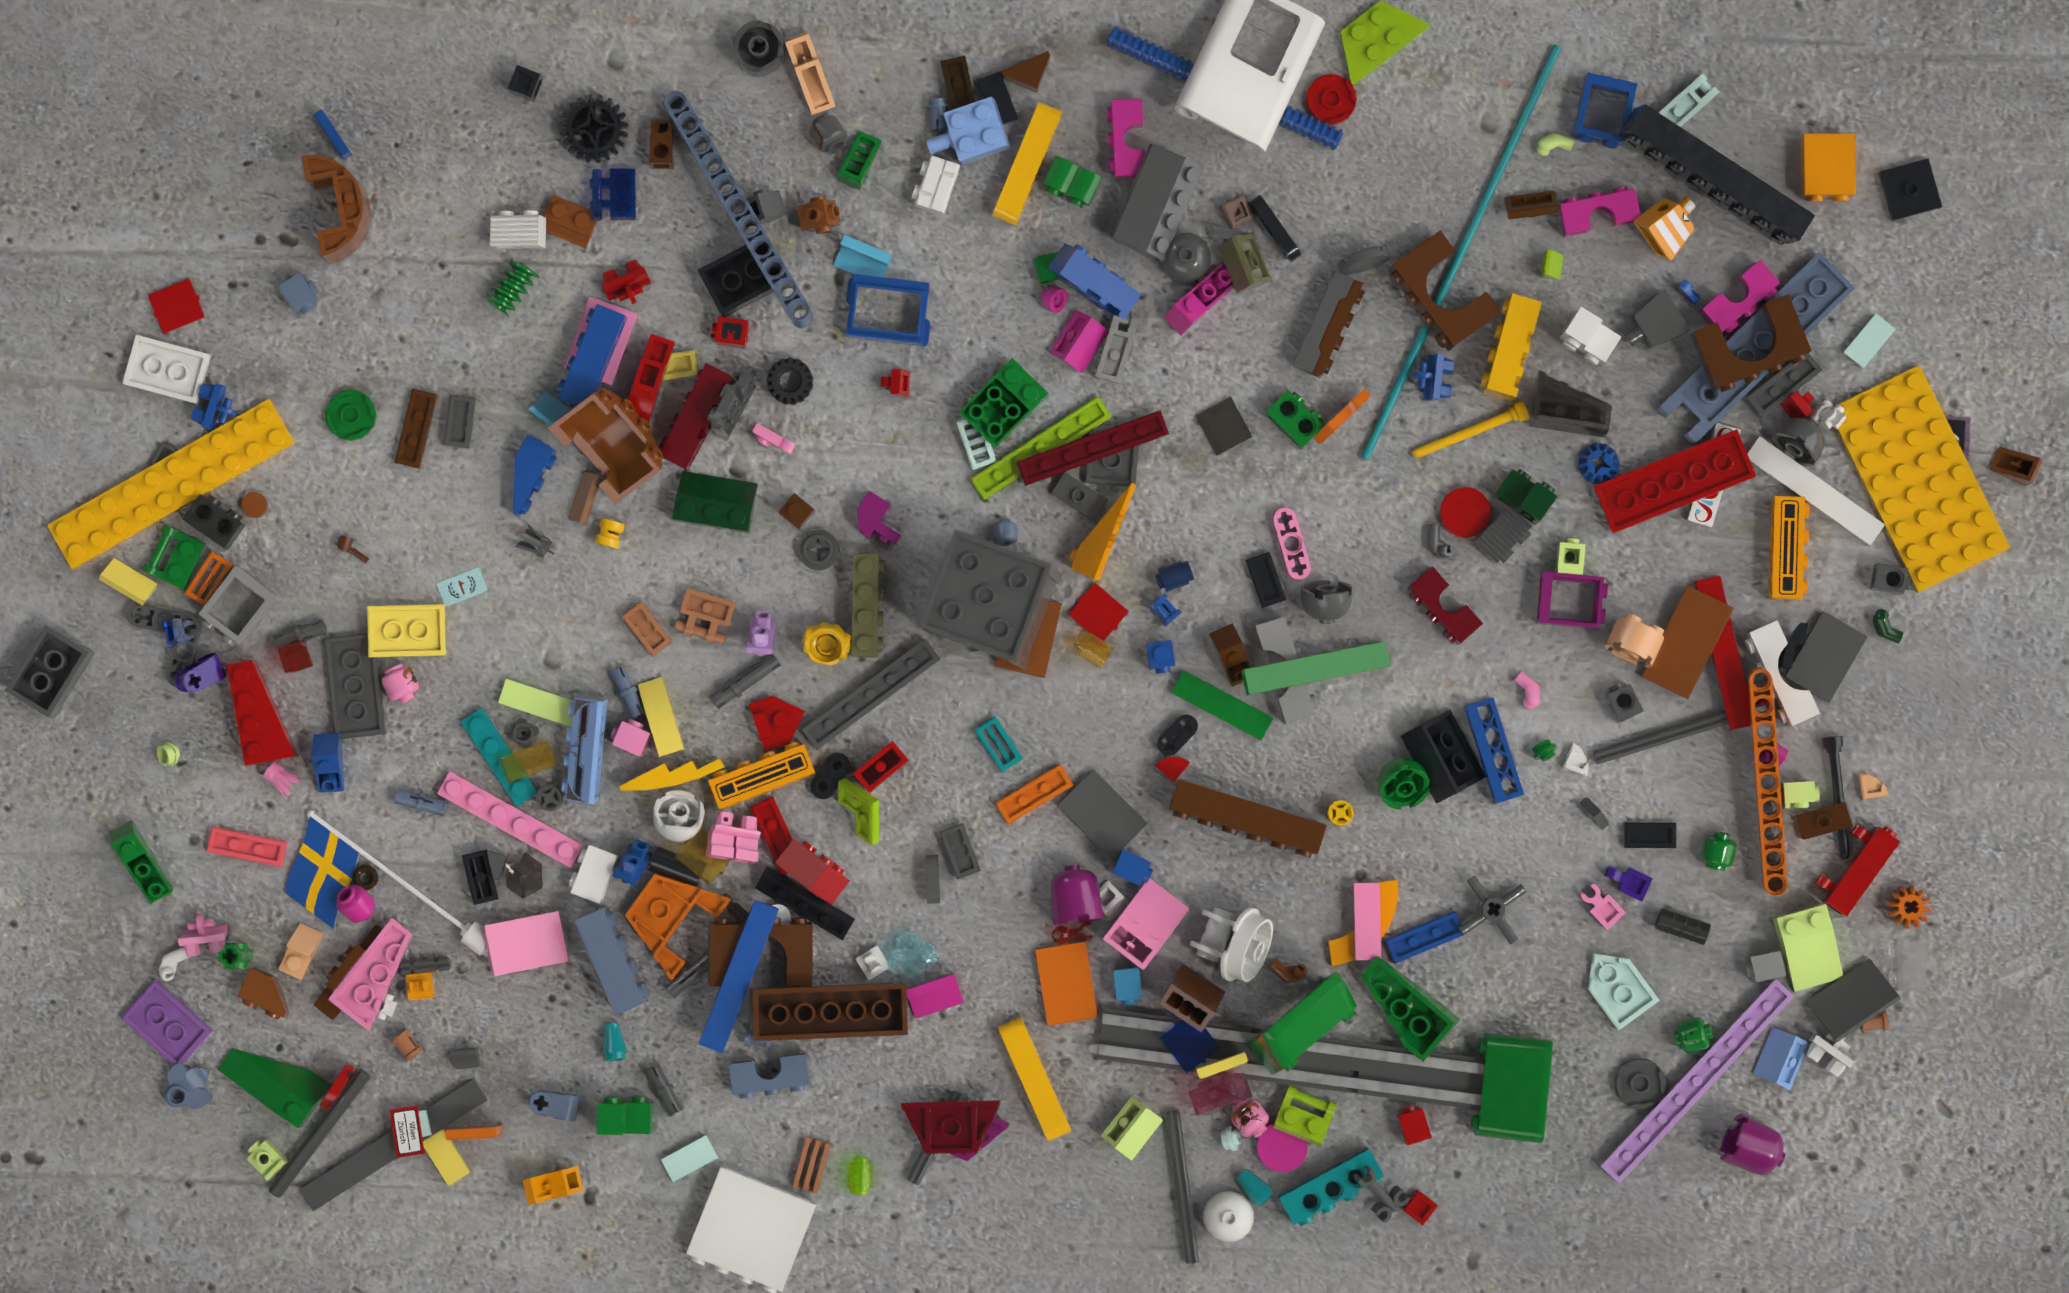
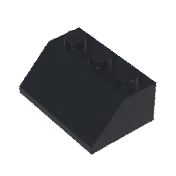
[1401,710,1486,804]

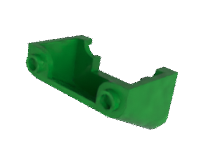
[1471,1033,1553,1143]

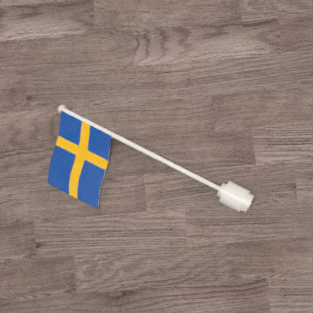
[285,809,489,958]

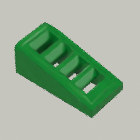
[837,131,882,190]

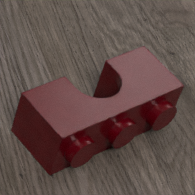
[1408,566,1483,645]

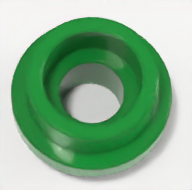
[1532,739,1557,762]

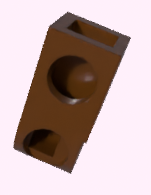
[649,120,674,169]

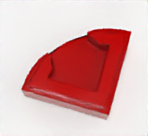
[1155,757,1190,782]

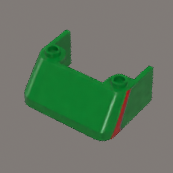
[1246,971,1357,1075]

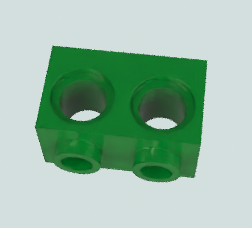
[1265,390,1324,449]

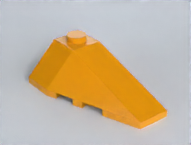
[1068,482,1137,581]

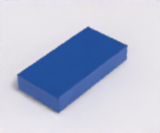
[314,109,353,160]

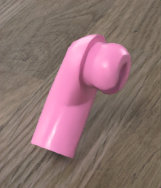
[1514,671,1541,709]

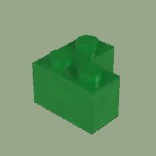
[597,1096,653,1135]

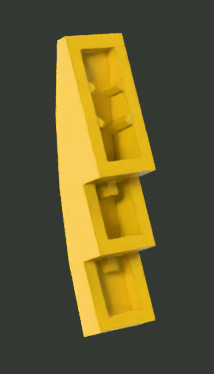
[619,758,726,791]

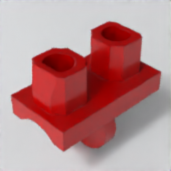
[602,259,652,305]

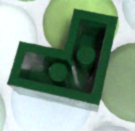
[1494,469,1558,525]

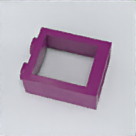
[1536,571,1608,629]

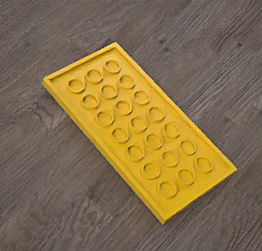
[1831,365,2010,593]

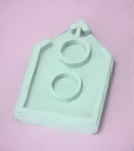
[1588,953,1660,1031]

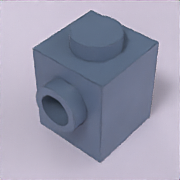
[278,272,320,315]

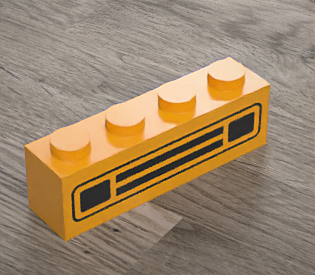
[1768,496,1810,601]
[708,742,816,810]

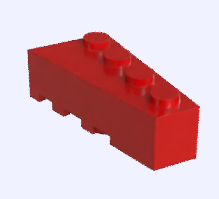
[227,660,300,766]

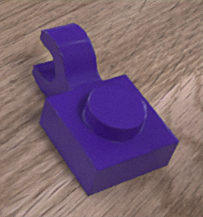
[1604,866,1653,902]

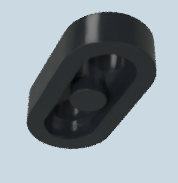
[810,753,851,799]

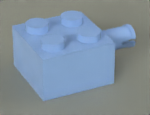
[926,97,1011,165]

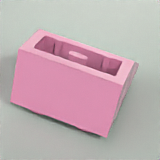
[1102,878,1189,970]

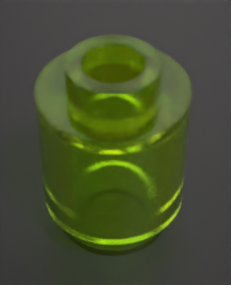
[847,1156,874,1195]

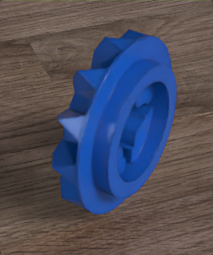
[1578,443,1619,484]

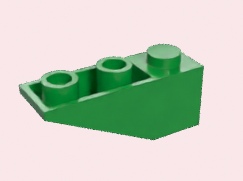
[109,820,173,904]

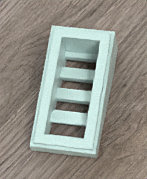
[955,417,996,470]

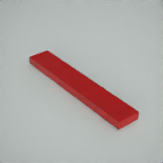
[1694,576,1751,731]

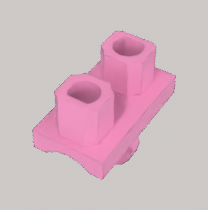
[178,913,228,957]

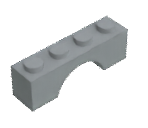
[1254,617,1318,724]

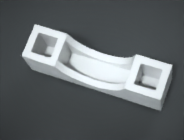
[1745,620,1820,727]

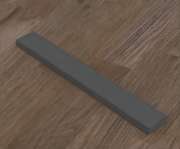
[300,1079,488,1211]

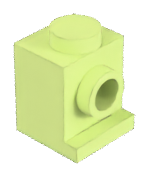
[1555,538,1586,575]
[1780,781,1820,809]
[247,1140,289,1181]

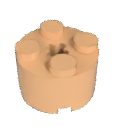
[1605,613,1664,668]

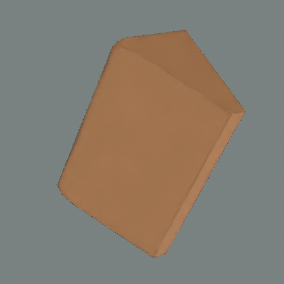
[568,472,601,525]

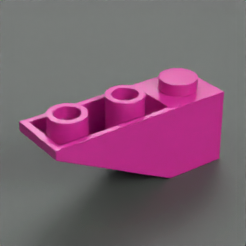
[1163,263,1234,336]

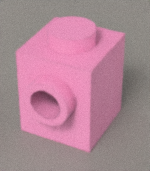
[610,719,652,757]

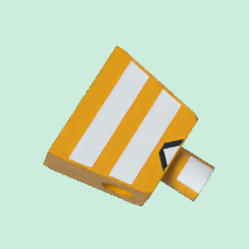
[1634,197,1695,261]

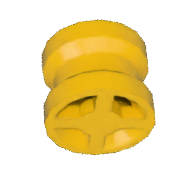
[1327,800,1354,826]

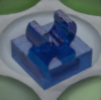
[164,618,195,648]

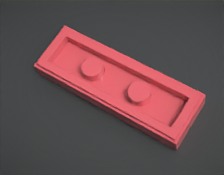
[206,826,288,867]

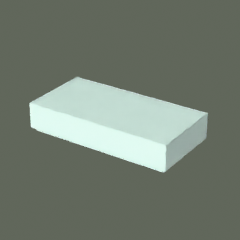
[1843,313,1896,369]
[661,1135,719,1182]

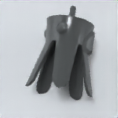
[515,524,555,559]

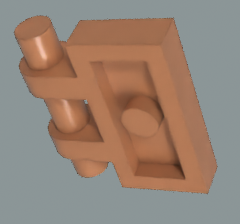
[675,588,736,645]

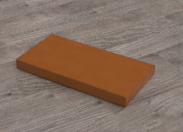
[1642,585,1734,700]

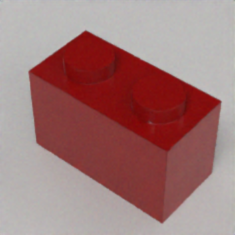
[853,741,909,793]

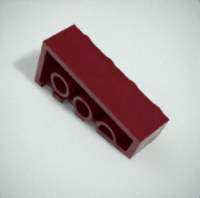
[658,363,736,472]

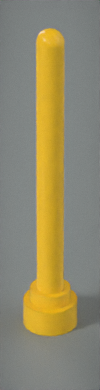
[1412,400,1530,458]

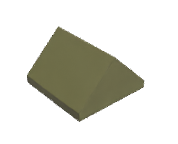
[1218,234,1272,294]

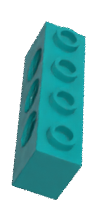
[1278,1148,1384,1227]

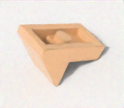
[278,923,324,980]

